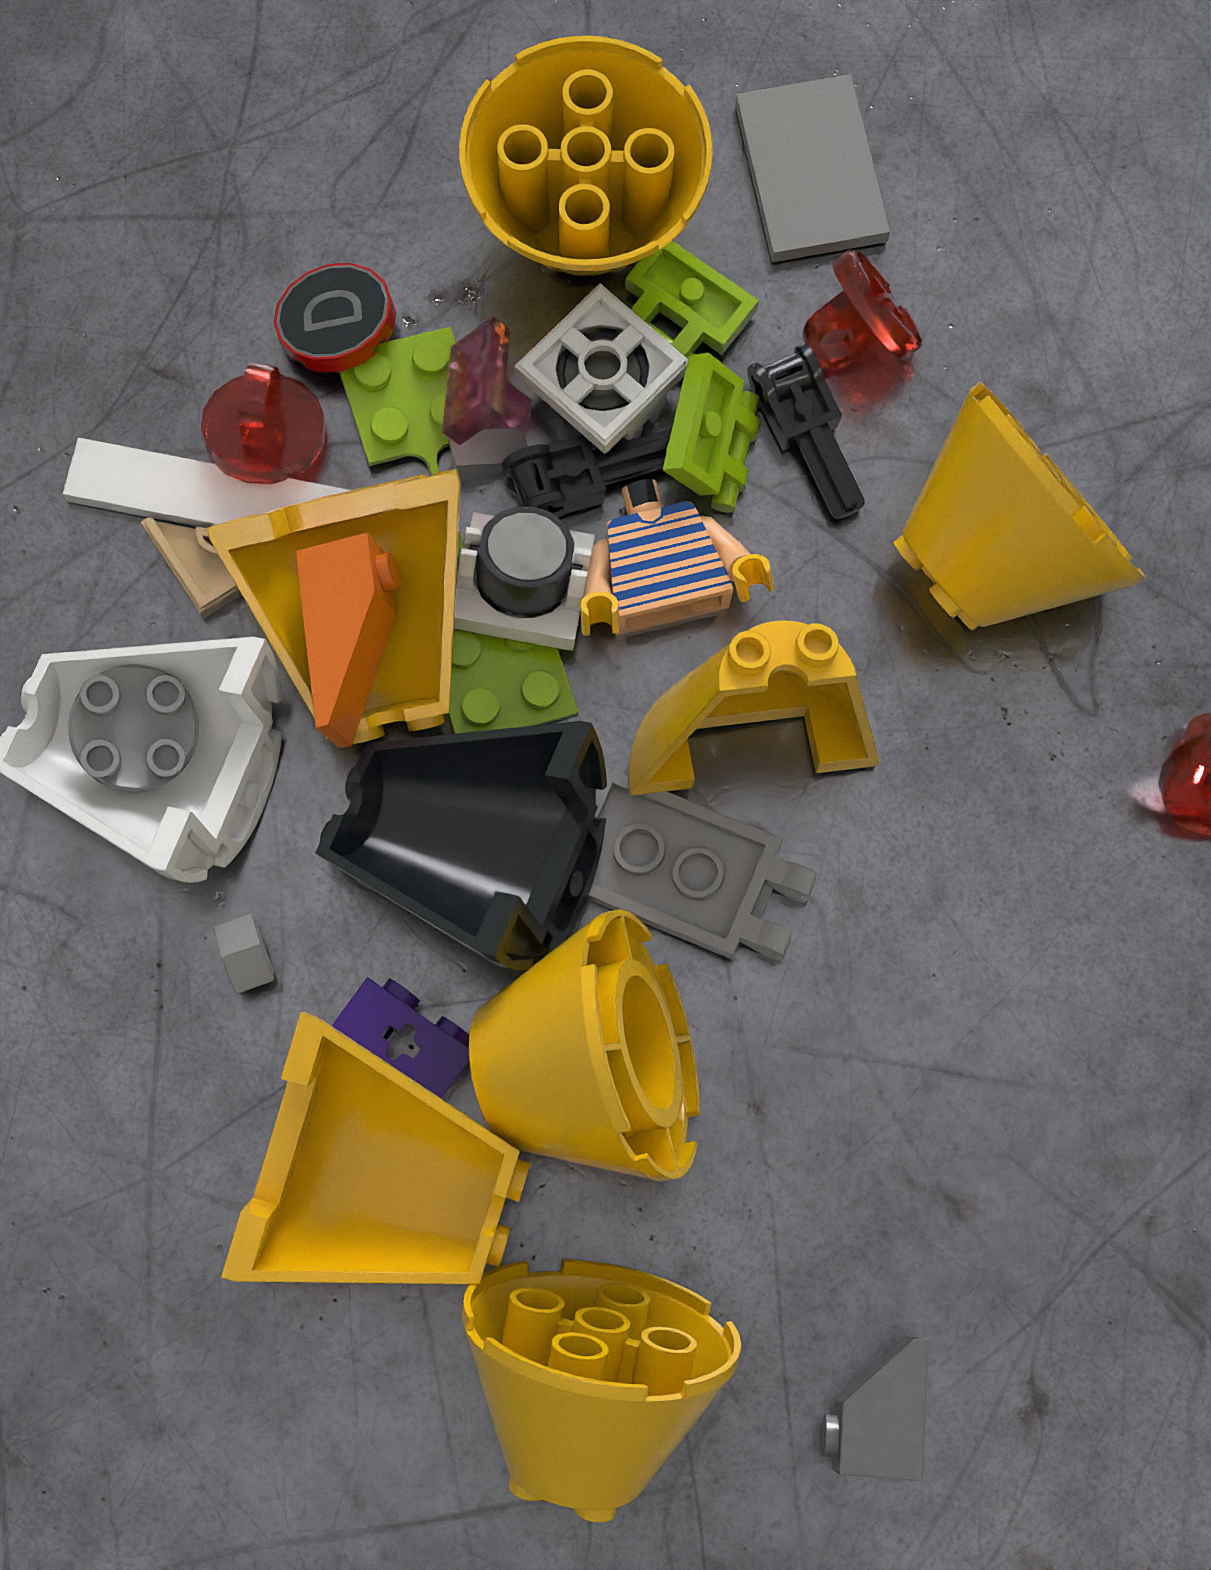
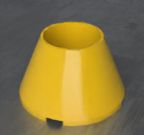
[469,909,700,1182]

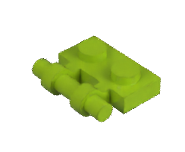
[616,241,759,359]
[663,353,760,513]

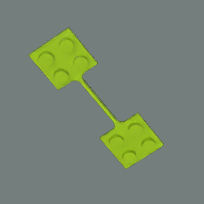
[339,326,579,734]

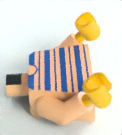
[580,479,775,636]

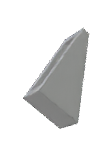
[447,428,528,482]

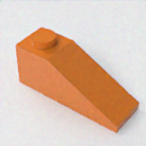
[295,532,401,748]

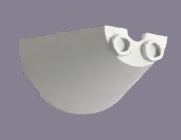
[0,637,283,883]

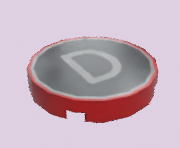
[274,263,397,373]

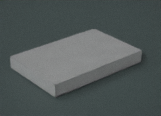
[735,74,890,263]

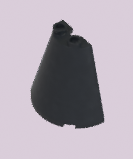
[315,721,607,970]

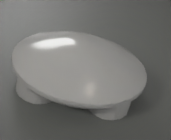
[68,664,199,792]

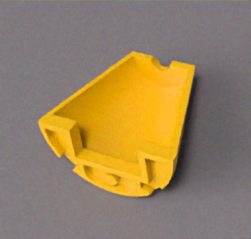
[207,469,461,744]
[628,620,879,796]
[221,1012,530,1284]

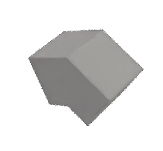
[213,913,274,994]

